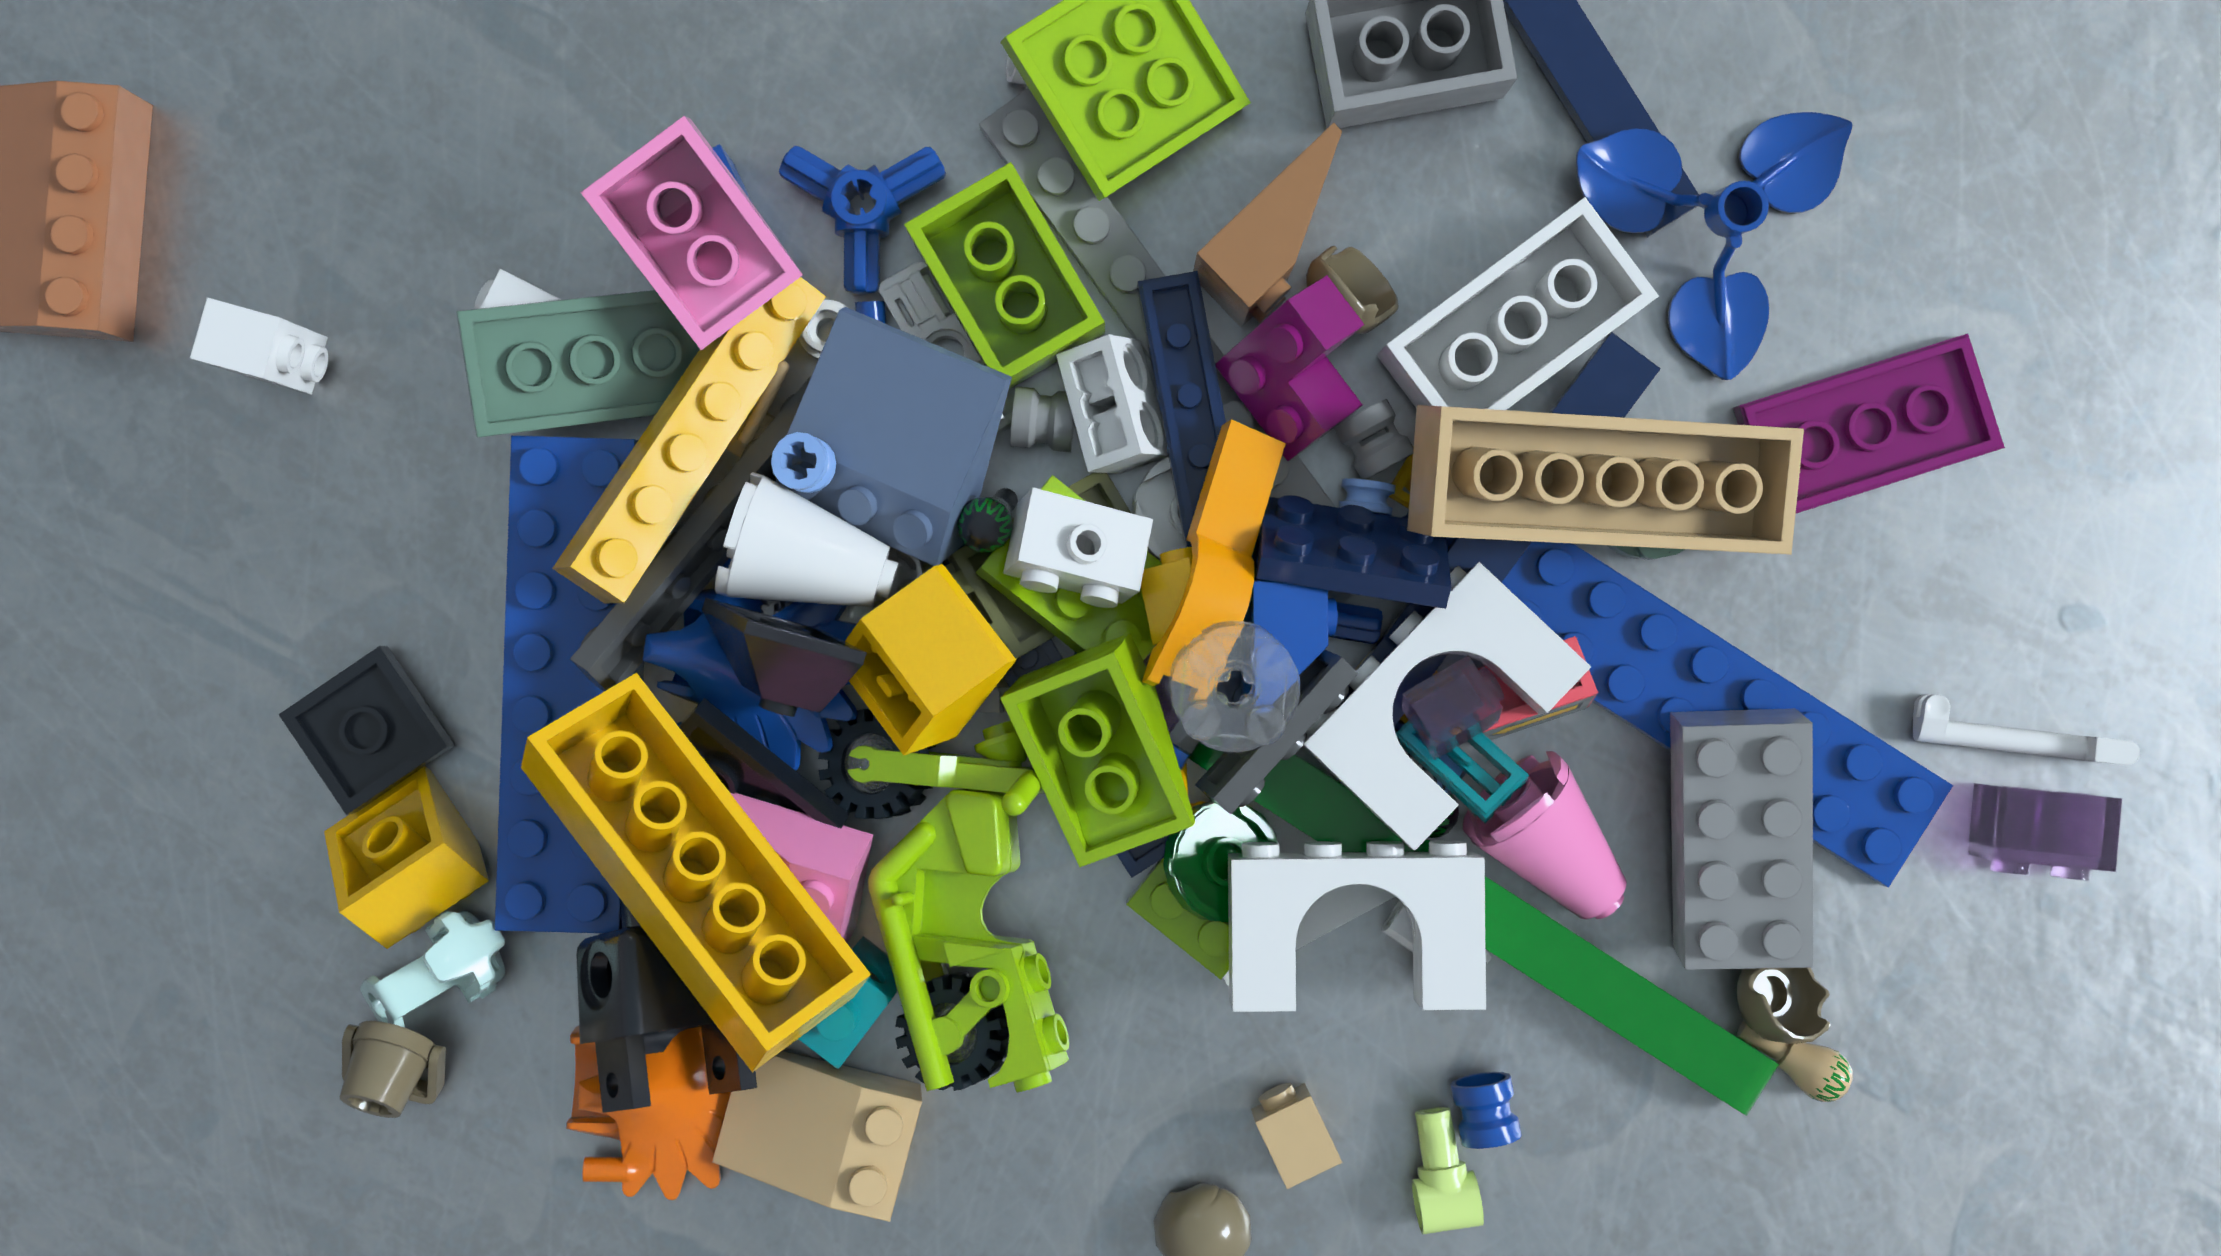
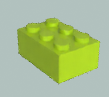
[904,162,1105,389]

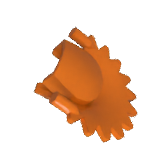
[566,1026,731,1200]

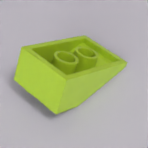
[1000,633,1196,867]

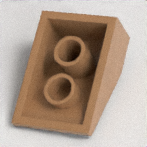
[1193,123,1342,328]

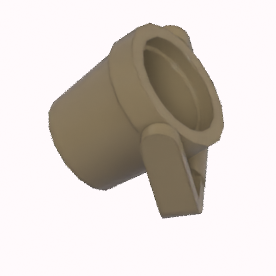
[340,1021,446,1118]

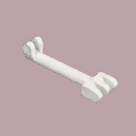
[1913,694,2140,765]

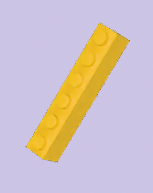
[552,277,826,604]

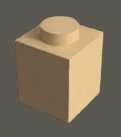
[1251,1083,1343,1189]

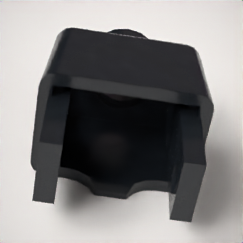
[576,898,757,1113]

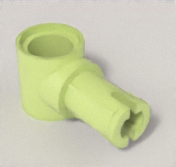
[1412,1107,1484,1235]

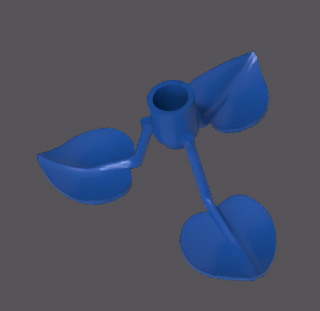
[1576,112,1853,380]

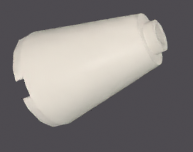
[715,472,899,607]

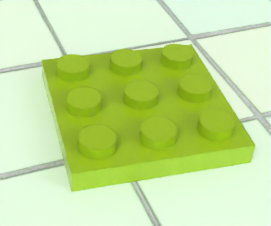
[1000,0,1251,201]

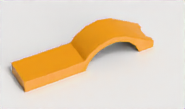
[1142,419,1286,704]

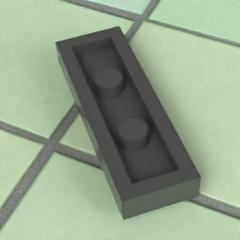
[1195,650,1359,815]

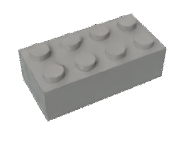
[1670,708,1813,970]

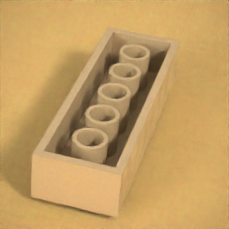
[1407,405,1804,555]

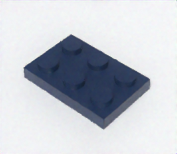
[1257,495,1452,609]

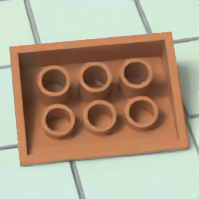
[0,81,153,342]

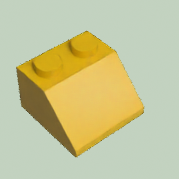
[324,766,489,949]

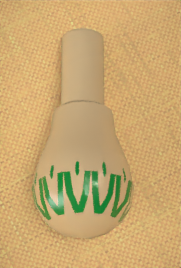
[1736,1021,1853,1102]

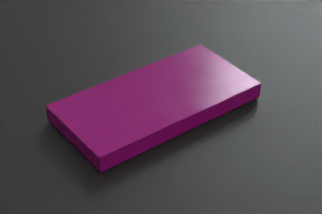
[1733,333,2005,514]

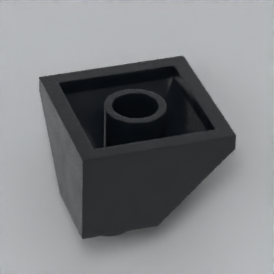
[702,598,867,717]

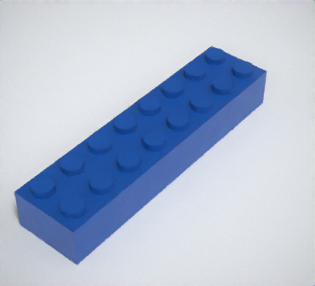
[495,435,644,934]

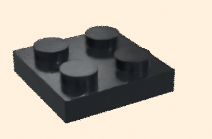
[278,646,455,815]

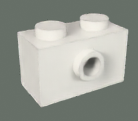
[1003,487,1153,608]

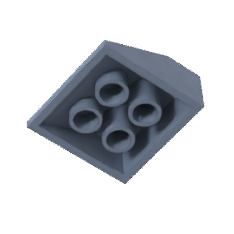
[776,307,1012,566]

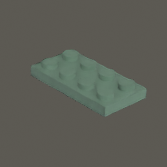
[456,290,700,437]

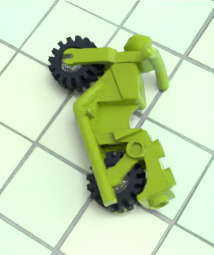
[818,709,1069,1093]

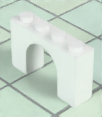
[1303,562,1591,851]
[1228,840,1486,1012]

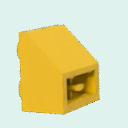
[845,564,1016,756]

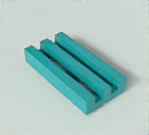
[1396,692,1529,824]

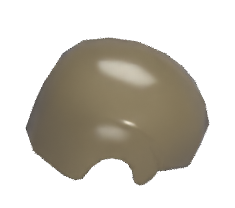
[1306,246,1399,335]
[1736,968,1831,1044]
[1154,1183,1252,1256]

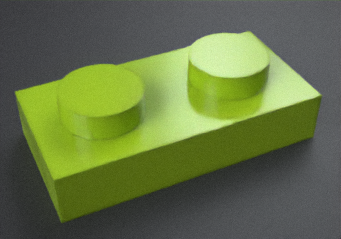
[1126,858,1229,980]

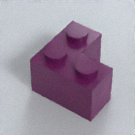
[1215,275,1365,461]

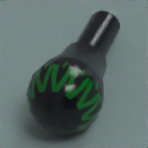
[957,488,1018,553]

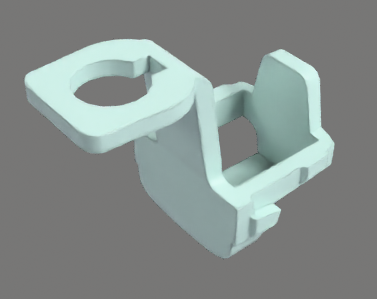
[360,911,505,1028]

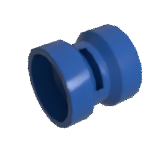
[1450,1072,1522,1149]

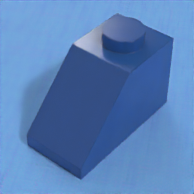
[1241,581,1338,711]

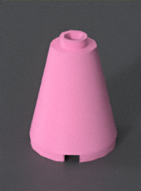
[1463,751,1627,919]

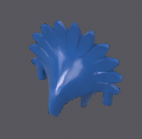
[643,558,858,771]

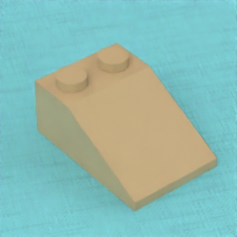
[712,1051,922,1222]

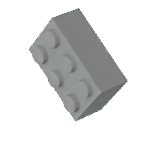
[1305,0,1517,129]

